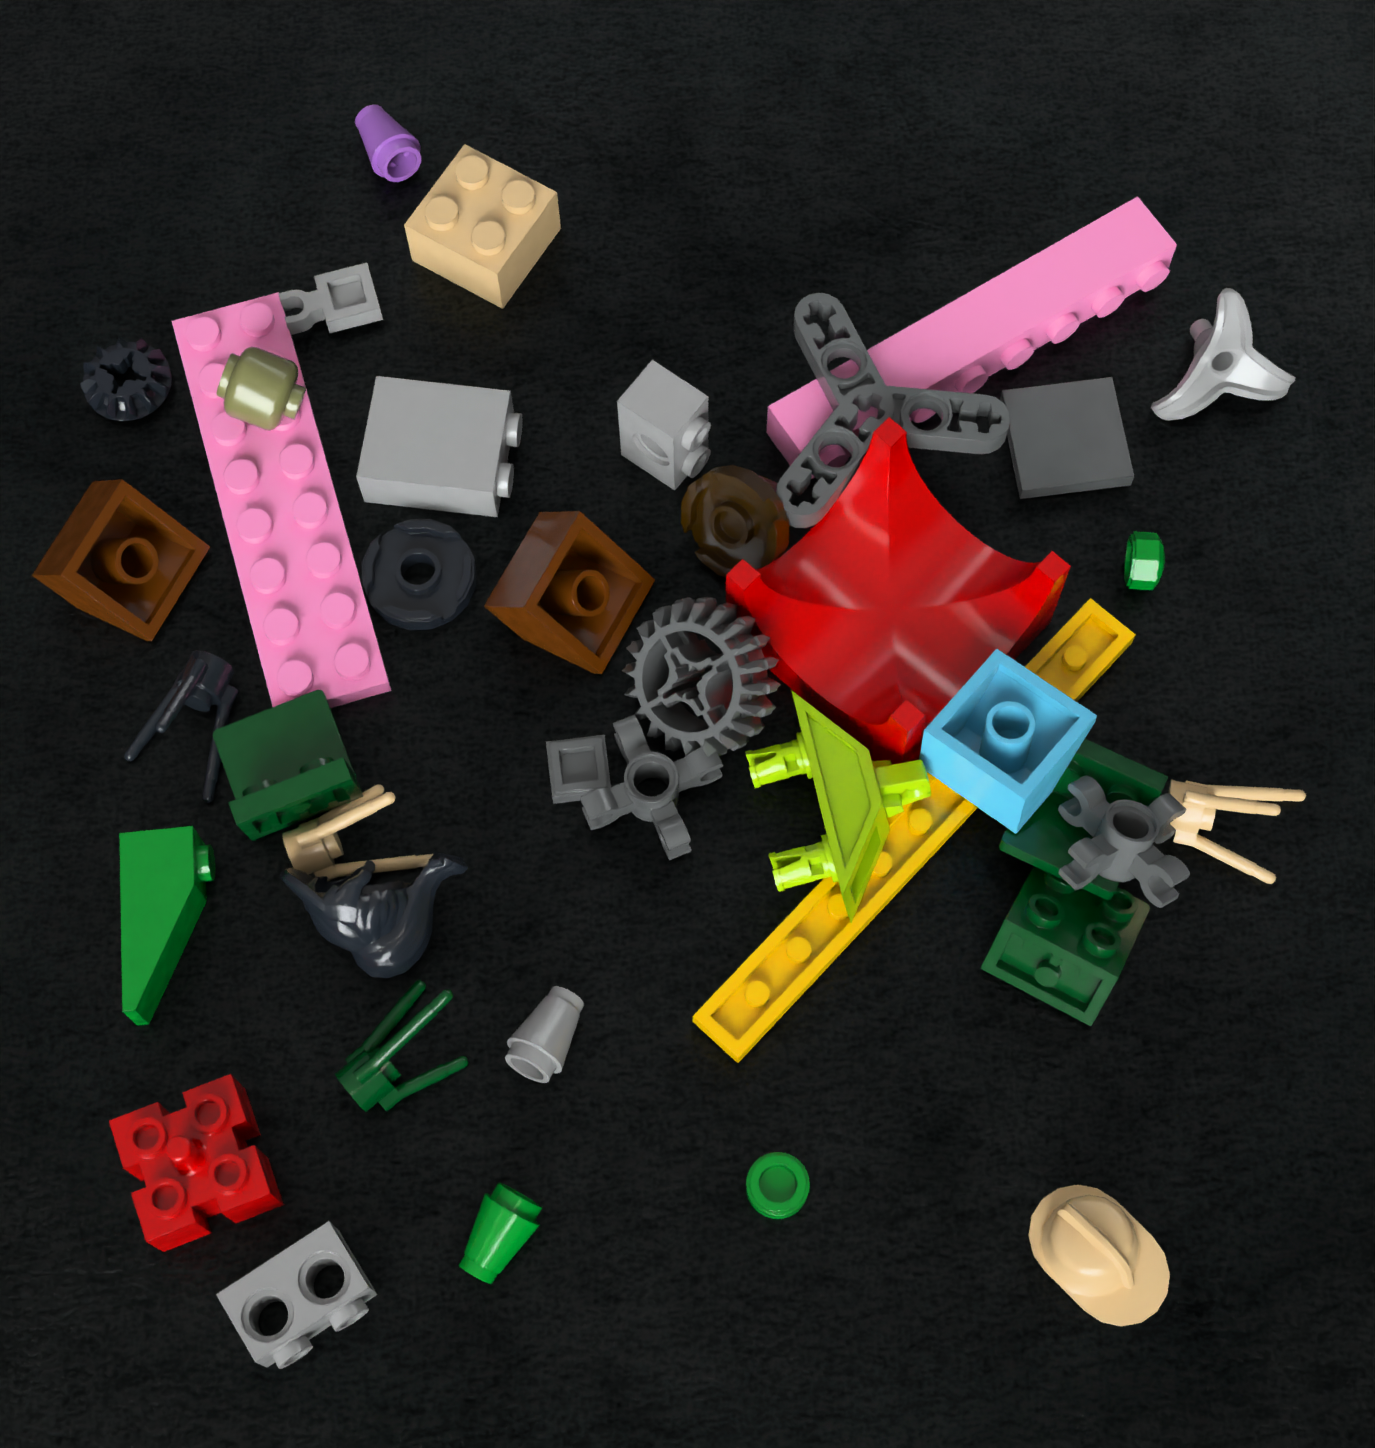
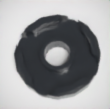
[361,519,476,630]

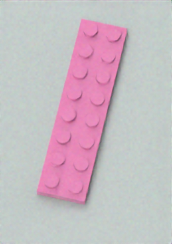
[172,292,392,708]

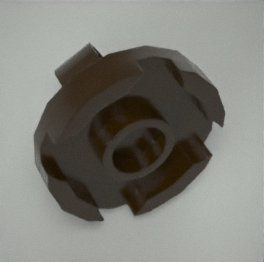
[681,465,789,577]

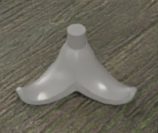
[1151,288,1296,421]

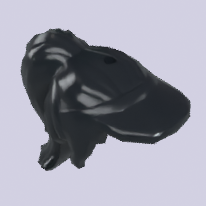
[280,852,468,978]

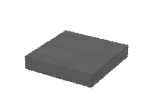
[1000,377,1134,499]

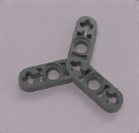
[776,293,1010,528]

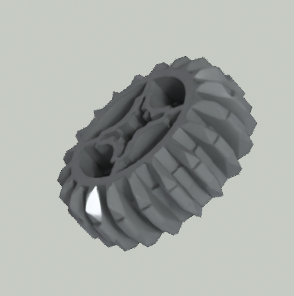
[622,597,781,757]

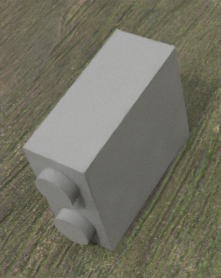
[356,376,522,517]

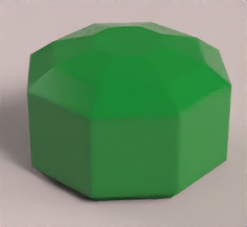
[1124,531,1165,591]

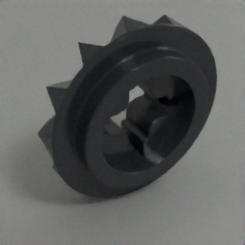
[80,337,172,421]

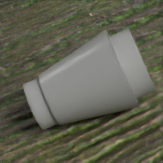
[505,986,584,1083]

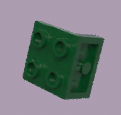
[213,690,364,841]
[999,739,1168,900]
[980,866,1150,1026]

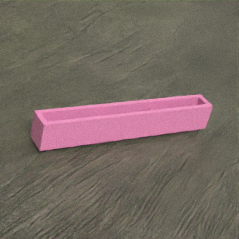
[767,196,1177,479]

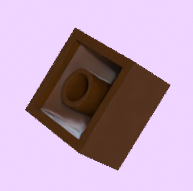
[32,479,210,641]
[484,511,655,674]

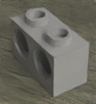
[216,1221,378,1369]

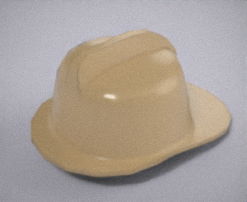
[1029,1185,1170,1327]

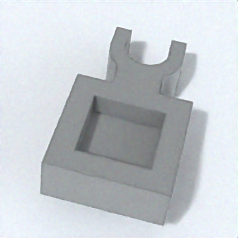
[278,263,383,335]

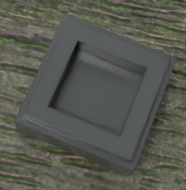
[546,735,611,804]

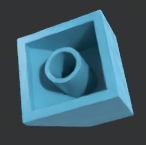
[919,649,1097,834]

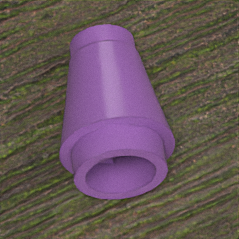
[355,105,421,182]

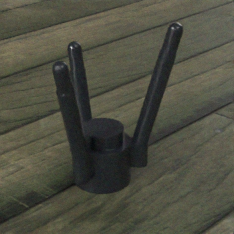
[124,650,239,803]

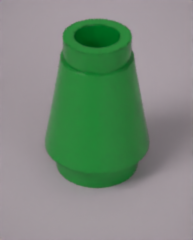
[459,1182,542,1284]

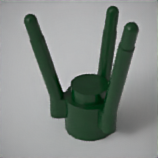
[335,980,468,1112]

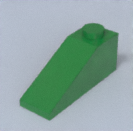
[119,826,216,1026]

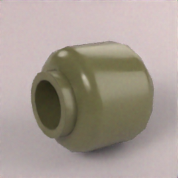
[216,346,306,431]

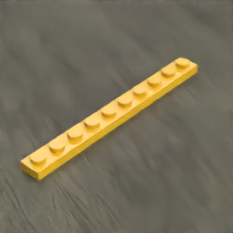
[693,598,1136,1063]

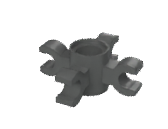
[580,714,723,860]
[1058,775,1190,908]

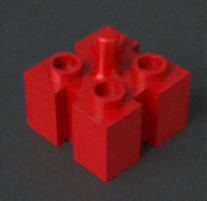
[109,1074,284,1252]

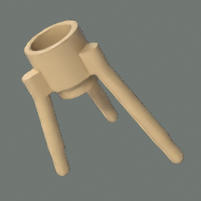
[1168,780,1306,884]
[283,784,433,881]

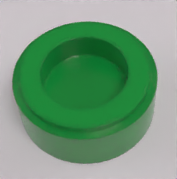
[746,1152,810,1219]

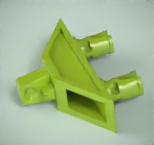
[745,690,931,923]

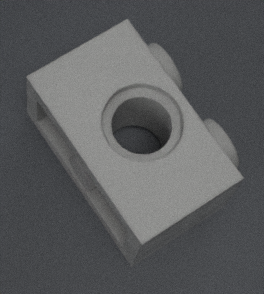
[617,360,711,490]

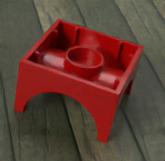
[726,417,1071,765]

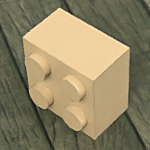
[404,144,561,309]

